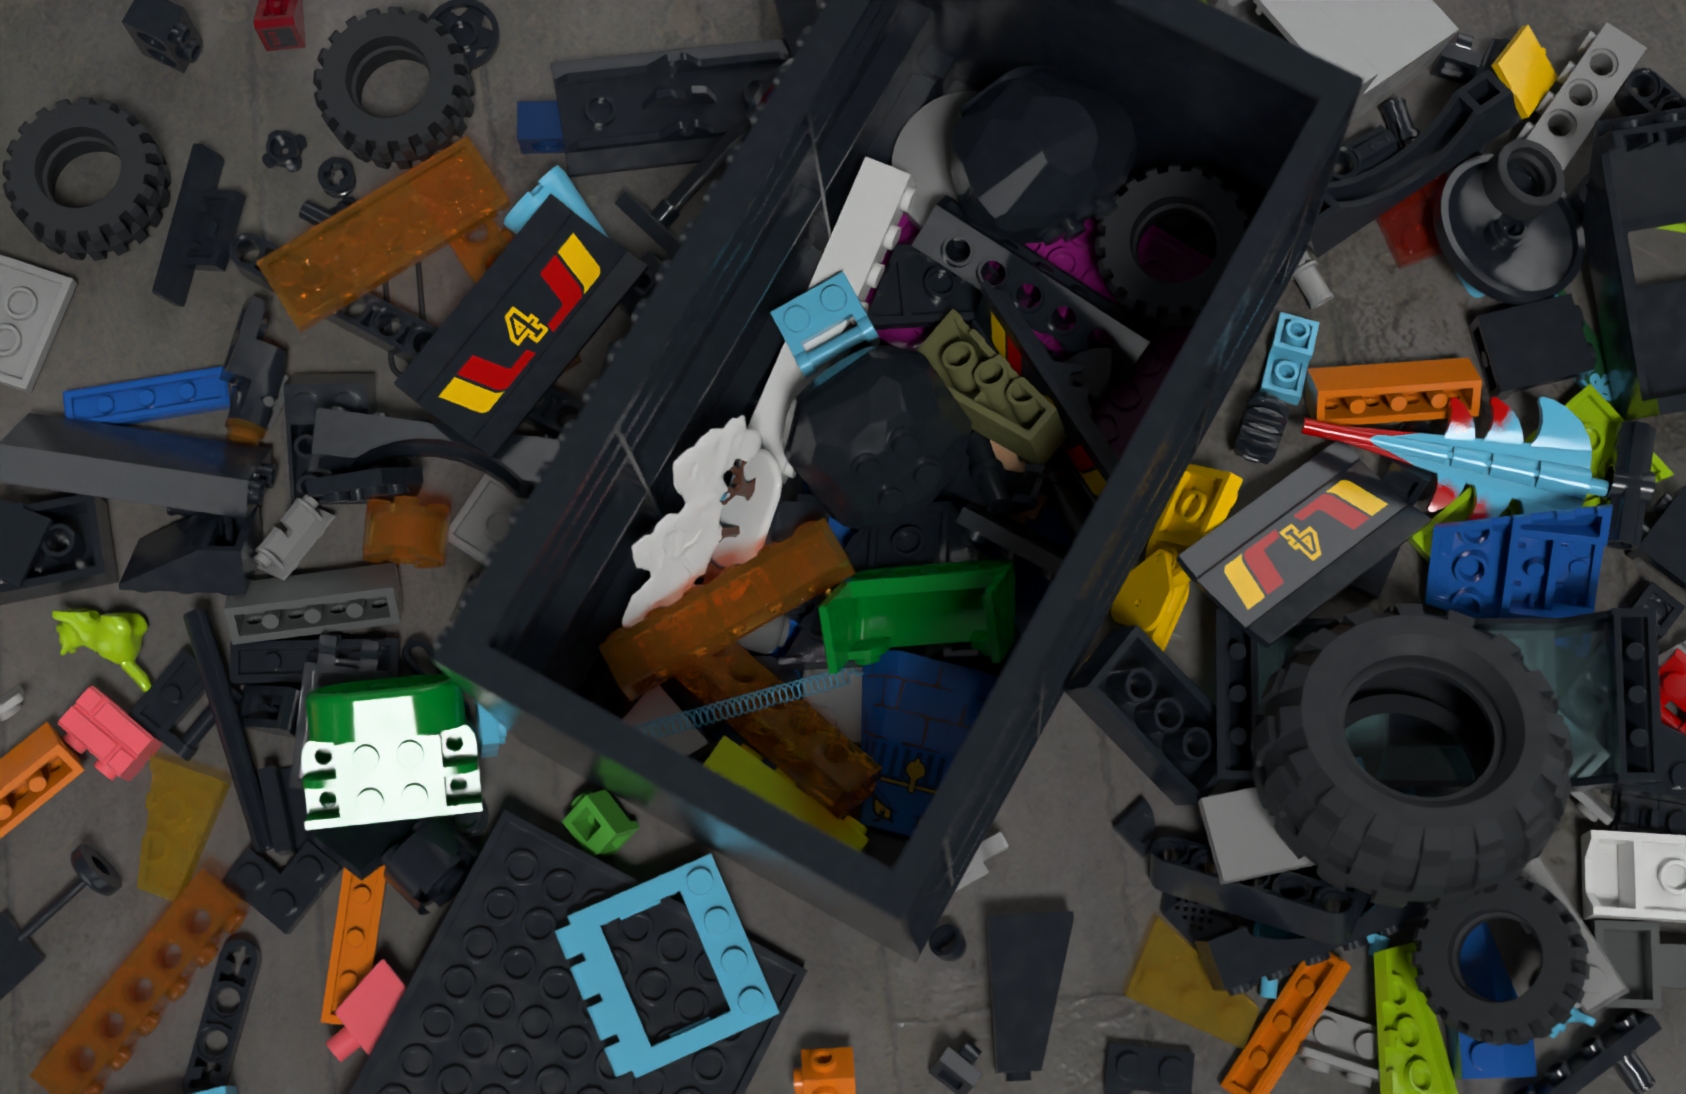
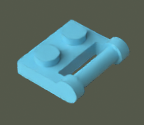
[770,271,879,378]

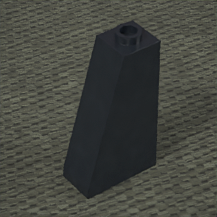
[985,911,1074,1082]

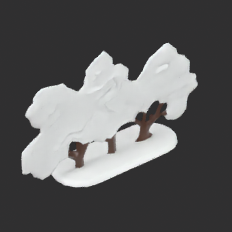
[622,415,782,641]

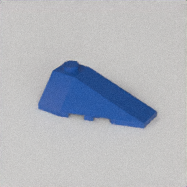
[1445,922,1537,1080]

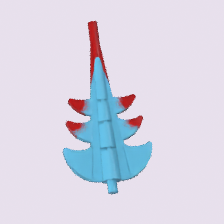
[1300,397,1609,521]

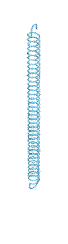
[633,668,864,739]

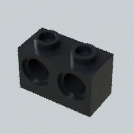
[122,0,203,74]

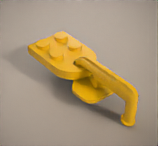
[1085,464,1243,662]

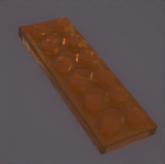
[256,136,512,333]

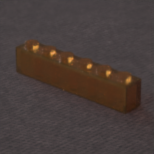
[598,518,855,701]

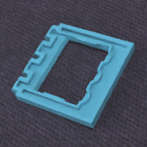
[555,854,779,1078]

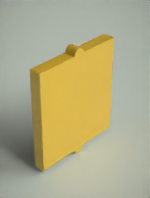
[1491,25,1558,119]

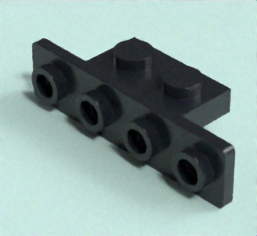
[152,143,246,307]

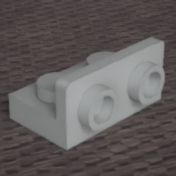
[1294,1010,1380,1088]

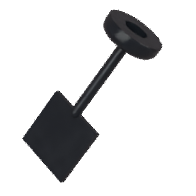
[0,843,122,1001]

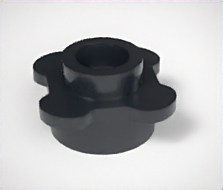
[262,130,307,173]

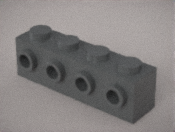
[224,562,403,645]

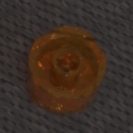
[362,496,451,569]

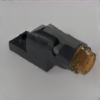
[219,296,289,446]

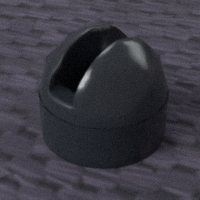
[929,924,967,962]

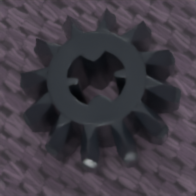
[1233,392,1289,465]

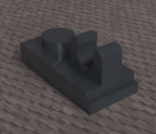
[1609,795,1686,836]

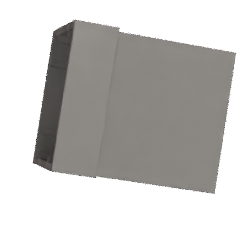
[1215,0,1459,124]

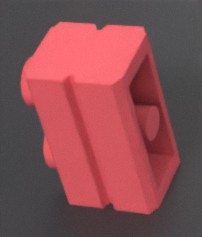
[58,685,163,782]

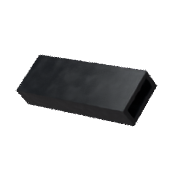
[0,413,277,519]

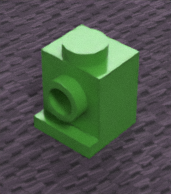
[562,790,640,859]

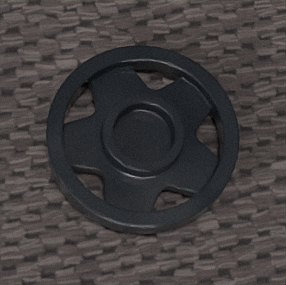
[428,0,500,70]

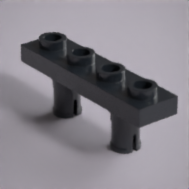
[1513,1010,1662,1094]

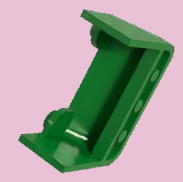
[818,558,1016,674]

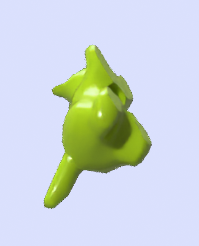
[52,608,151,692]

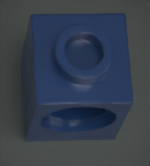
[517,101,565,154]

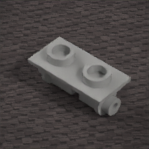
[253,494,335,581]

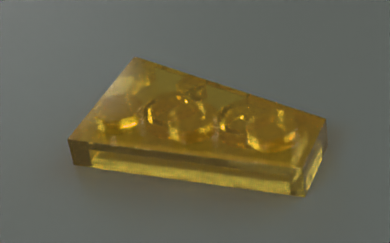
[137,755,230,904]
[1123,917,1260,1049]

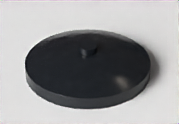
[1433,154,1585,305]

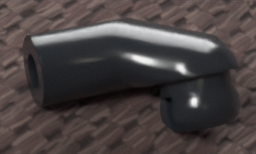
[299,197,360,233]

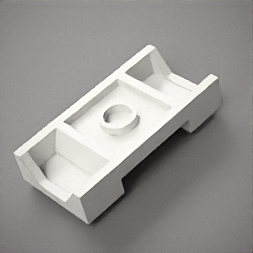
[1581,830,1686,923]

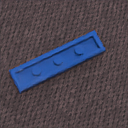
[62,366,231,426]

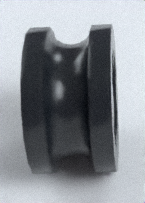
[317,158,357,199]

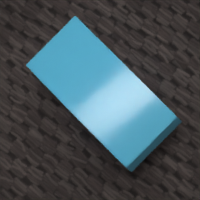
[1258,312,1320,405]

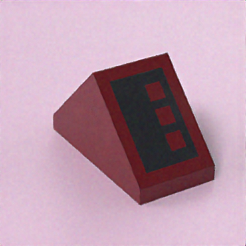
[253,0,306,51]

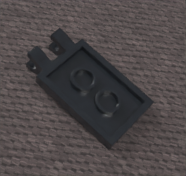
[289,633,391,789]

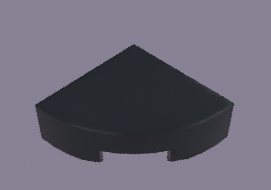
[1113,798,1155,858]

